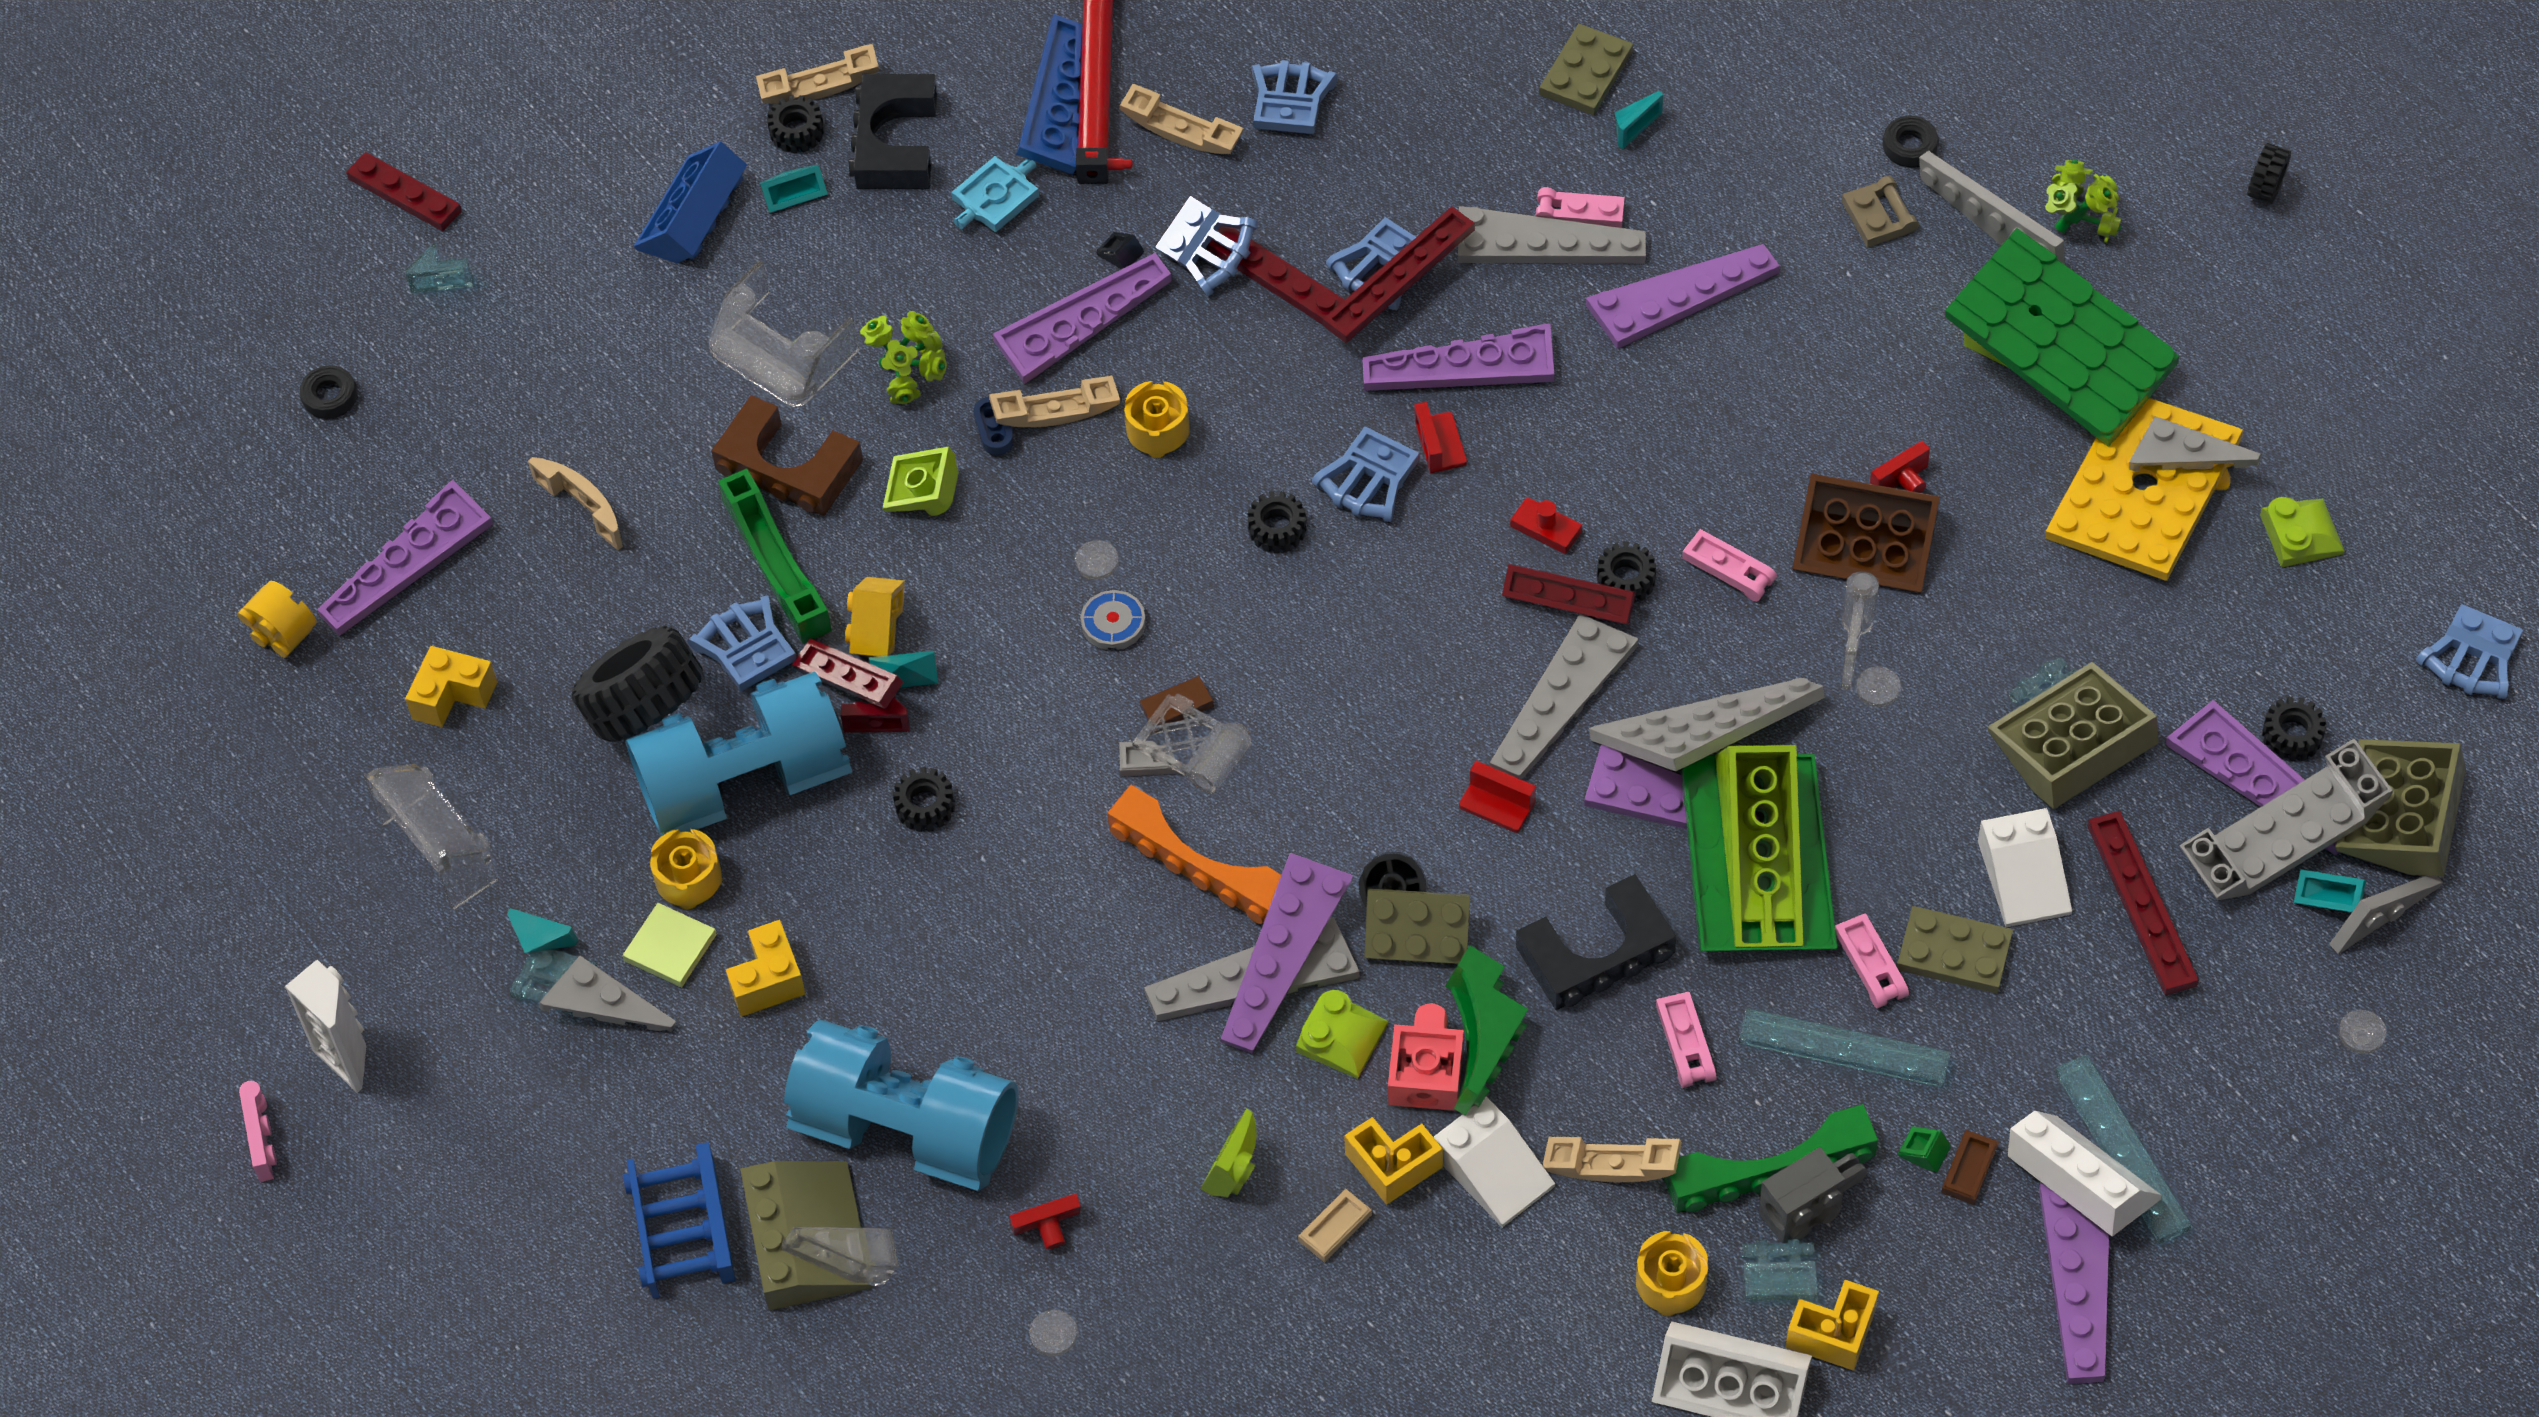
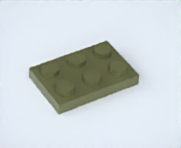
[1539,23,1633,116]
[1364,889,1470,964]
[1897,906,2013,994]

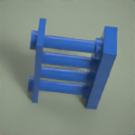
[623,1142,736,1299]

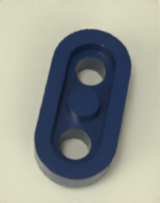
[973,397,1014,455]

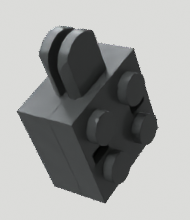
[1759,1147,1867,1245]

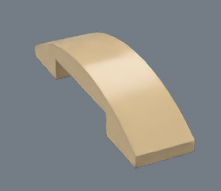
[756,44,880,104]
[1120,84,1244,154]
[989,375,1120,427]
[528,457,623,550]
[1542,1137,1682,1182]

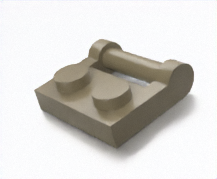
[1841,176,1919,247]

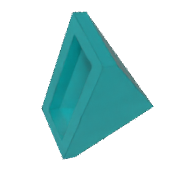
[1615,91,1663,149]
[760,165,828,213]
[869,651,938,688]
[2293,869,2367,913]
[507,908,579,953]

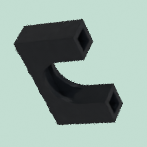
[849,74,938,189]
[1516,874,1676,1010]

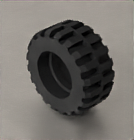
[572,626,703,742]

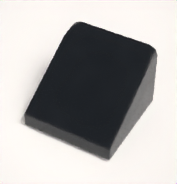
[1096,232,1144,269]

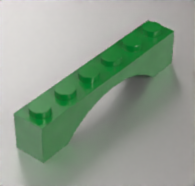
[718,468,832,644]
[1664,1104,1878,1213]

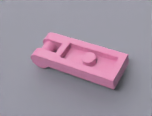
[1535,187,1625,228]
[1682,529,1777,602]
[1835,913,1909,1008]
[1656,992,1716,1088]
[239,1081,277,1182]

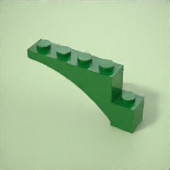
[1445,945,1528,1116]

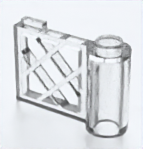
[1841,572,1879,690]
[1132,693,1252,794]

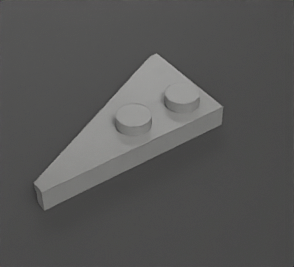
[2129,416,2261,471]
[2329,876,2443,954]
[539,956,676,1032]

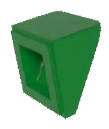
[1898,1126,1950,1172]

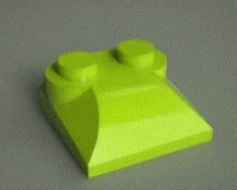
[883,446,958,516]
[2260,497,2345,568]
[1296,990,1388,1079]
[1200,1108,1257,1198]

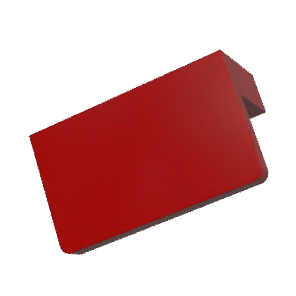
[1414,402,1467,473]
[1459,760,1536,833]

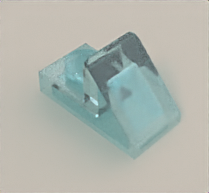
[405,243,473,293]

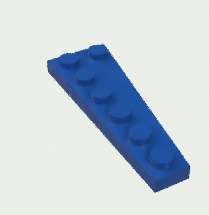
[1016,14,1082,175]

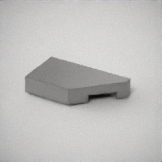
[1119,741,1182,777]

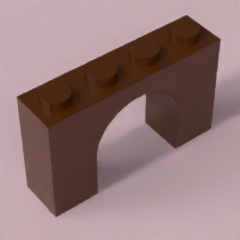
[711,395,863,516]

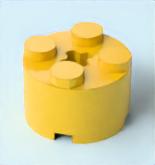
[1124,381,1190,458]
[237,581,317,658]
[650,829,723,910]
[1636,1231,1708,1316]

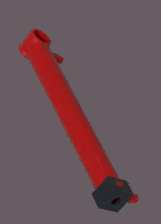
[1076,0,1133,184]

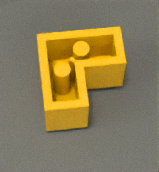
[845,577,905,657]
[405,646,498,727]
[726,920,806,1017]
[1344,1117,1443,1205]
[1785,1280,1879,1371]

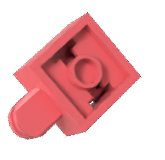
[1388,1003,1464,1111]

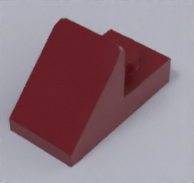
[840,697,910,733]

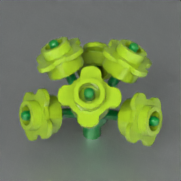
[2045,159,2122,243]
[860,311,947,404]

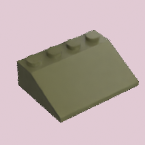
[1988,662,2159,809]
[2336,739,2466,877]
[740,1161,873,1311]

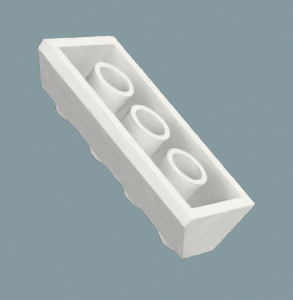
[285,960,366,1093]
[2008,1111,2161,1236]
[1652,1321,1812,1417]

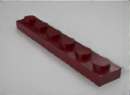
[1323,206,1475,343]
[1205,226,1345,325]
[2087,811,2199,996]

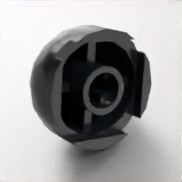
[1359,852,1427,908]

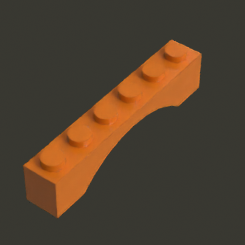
[1107,785,1281,924]

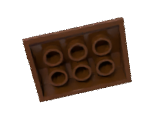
[1792,473,1940,593]

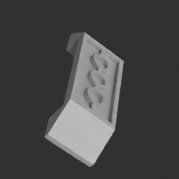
[2179,738,2393,900]

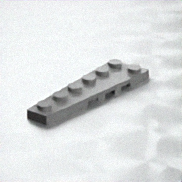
[1919,151,2065,265]
[1458,206,1646,264]
[1490,614,1638,780]
[1144,917,1360,1021]

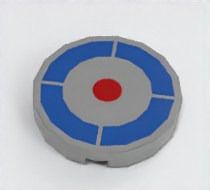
[1080,590,1146,650]

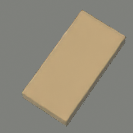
[1298,1189,1372,1263]

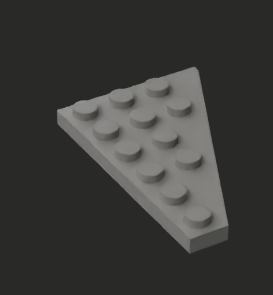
[1589,678,1825,771]

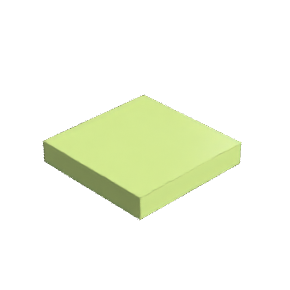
[622,903,717,988]

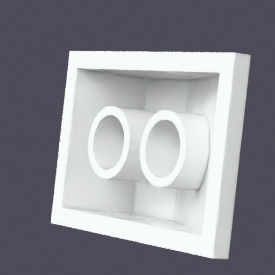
[1978,808,2072,927]
[1434,1097,1555,1228]

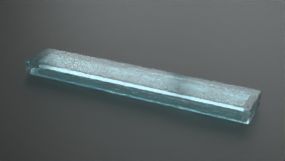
[1739,1008,1951,1087]
[2055,1054,2191,1244]

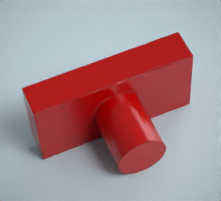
[1870,440,1930,493]
[1510,497,1582,555]
[1009,1193,1081,1250]

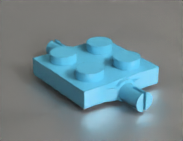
[951,156,1039,232]

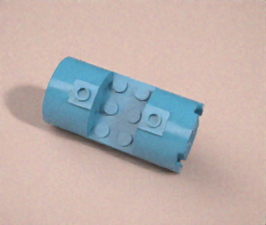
[625,671,852,837]
[784,1020,1019,1191]

